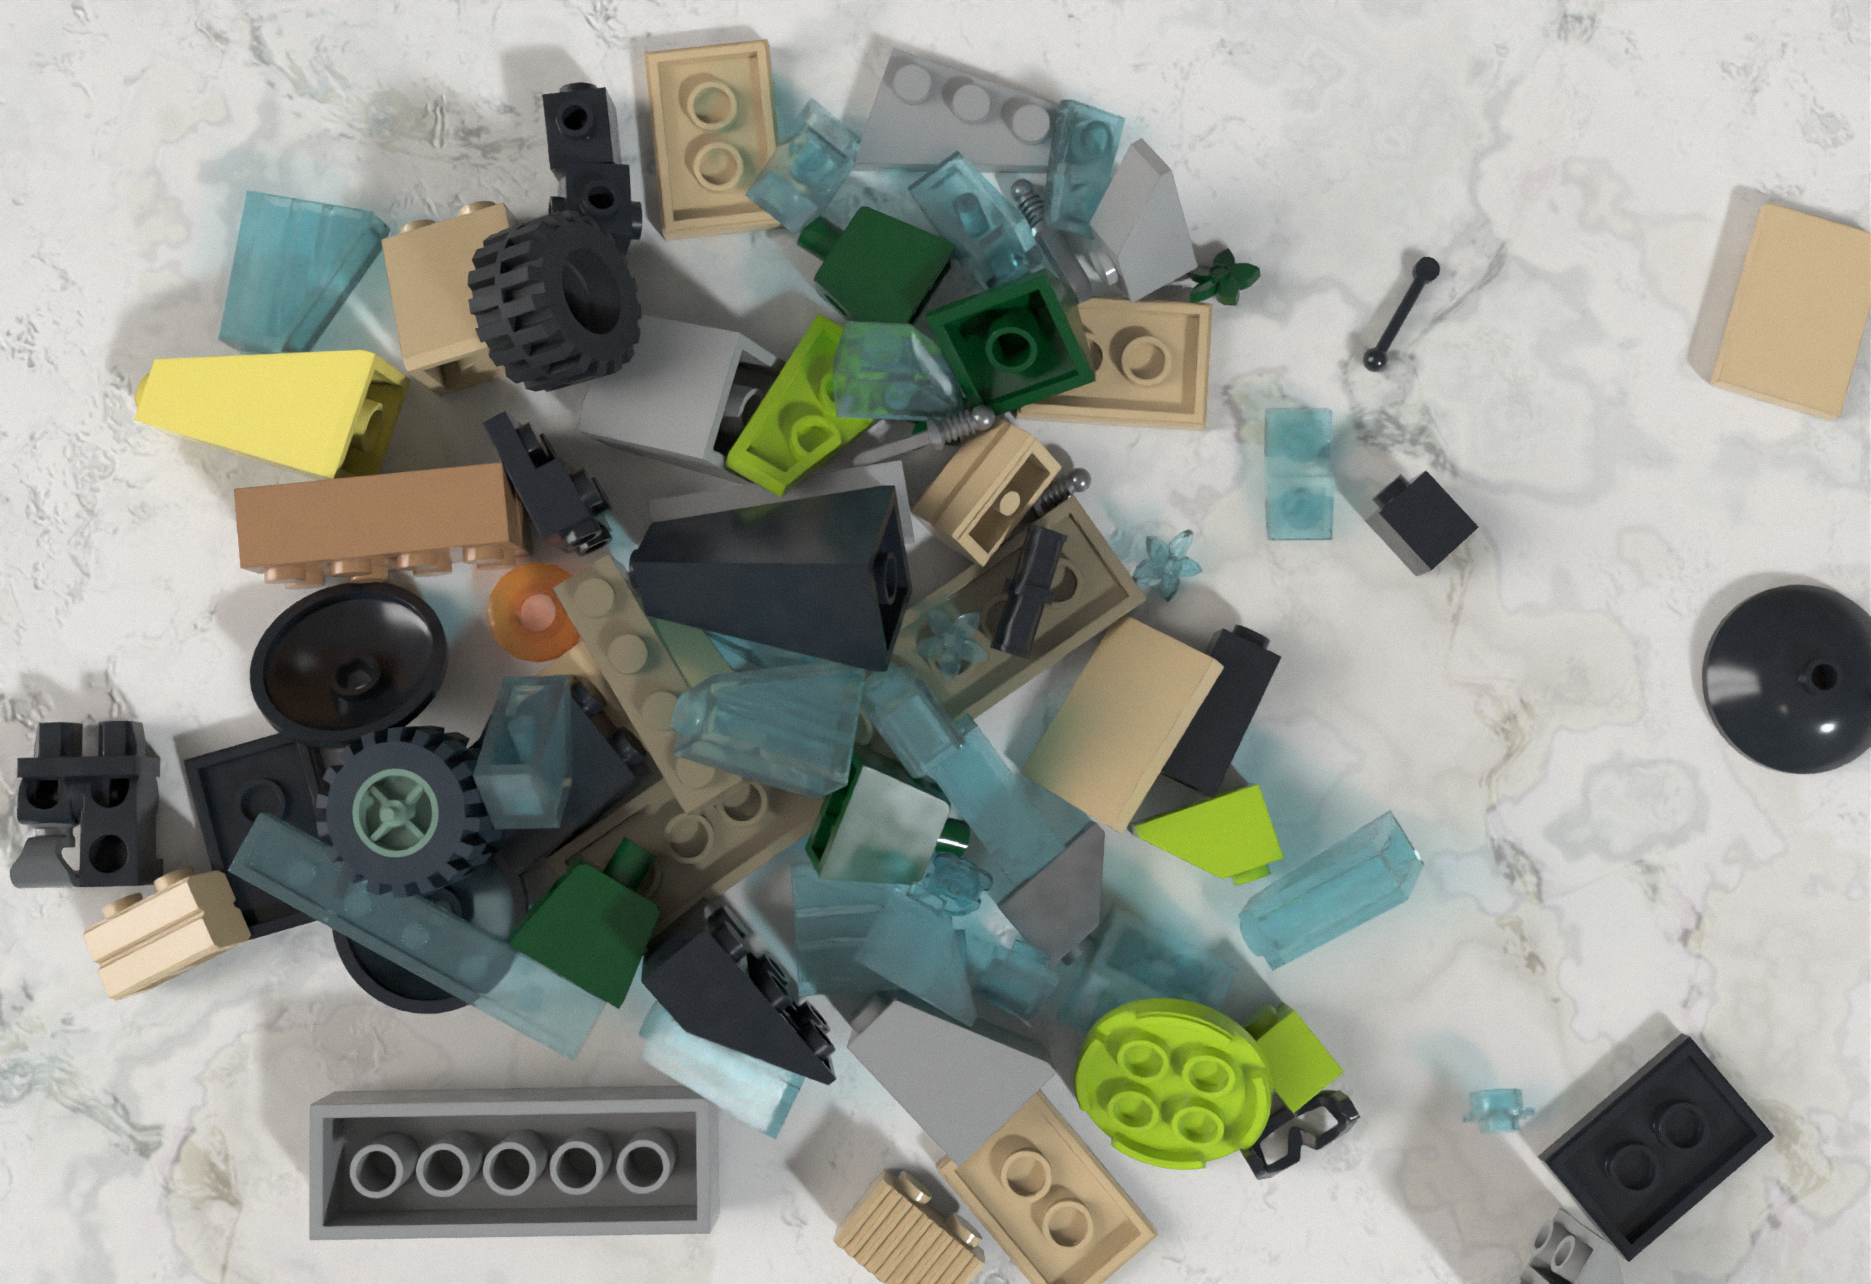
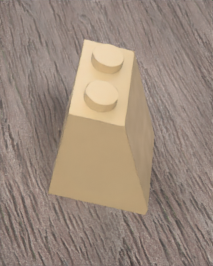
[381,201,519,397]

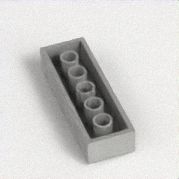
[309,1085,720,1240]

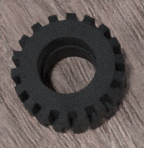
[467,210,642,392]

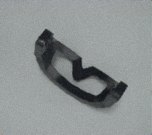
[1240,1090,1360,1180]

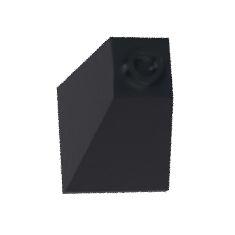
[629,485,912,672]

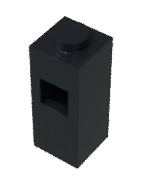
[1160,625,1282,797]

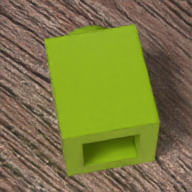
[1241,1002,1344,1113]

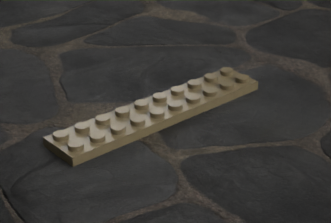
[546,495,1147,942]

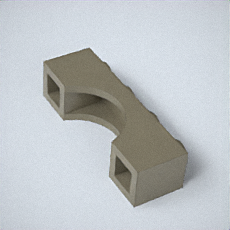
[552,554,753,816]

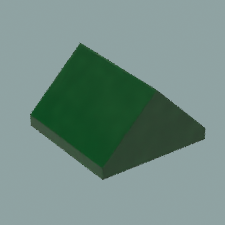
[926,268,1096,416]

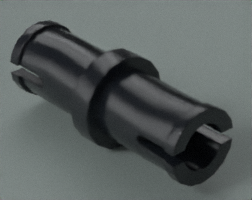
[990,524,1068,660]

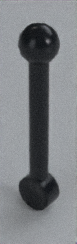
[1363,257,1440,372]

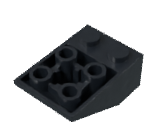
[641,896,836,1086]

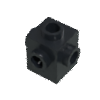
[548,160,642,257]

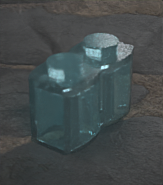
[858,662,966,778]

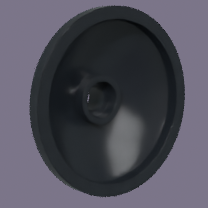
[250,582,449,749]
[1702,585,1871,774]
[331,842,529,1014]

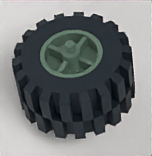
[316,725,506,898]

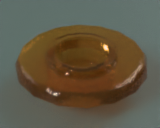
[486,562,581,663]

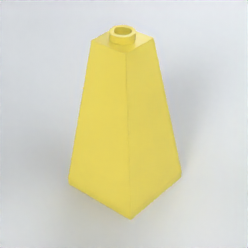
[134,350,411,480]

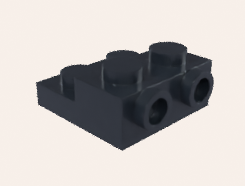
[482,411,613,556]

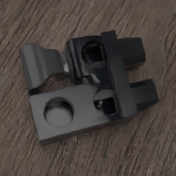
[10,721,164,889]

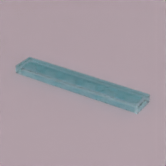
[227,812,607,1061]

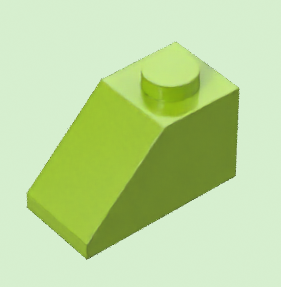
[1129,783,1284,886]

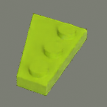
[725,313,928,498]

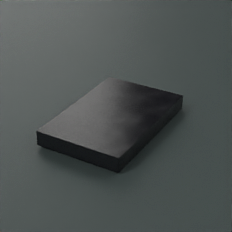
[183,733,346,940]
[1538,1033,1775,1262]

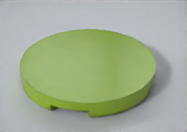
[1073,998,1273,1170]

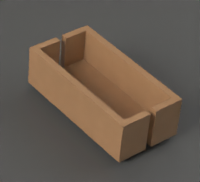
[234,462,533,590]

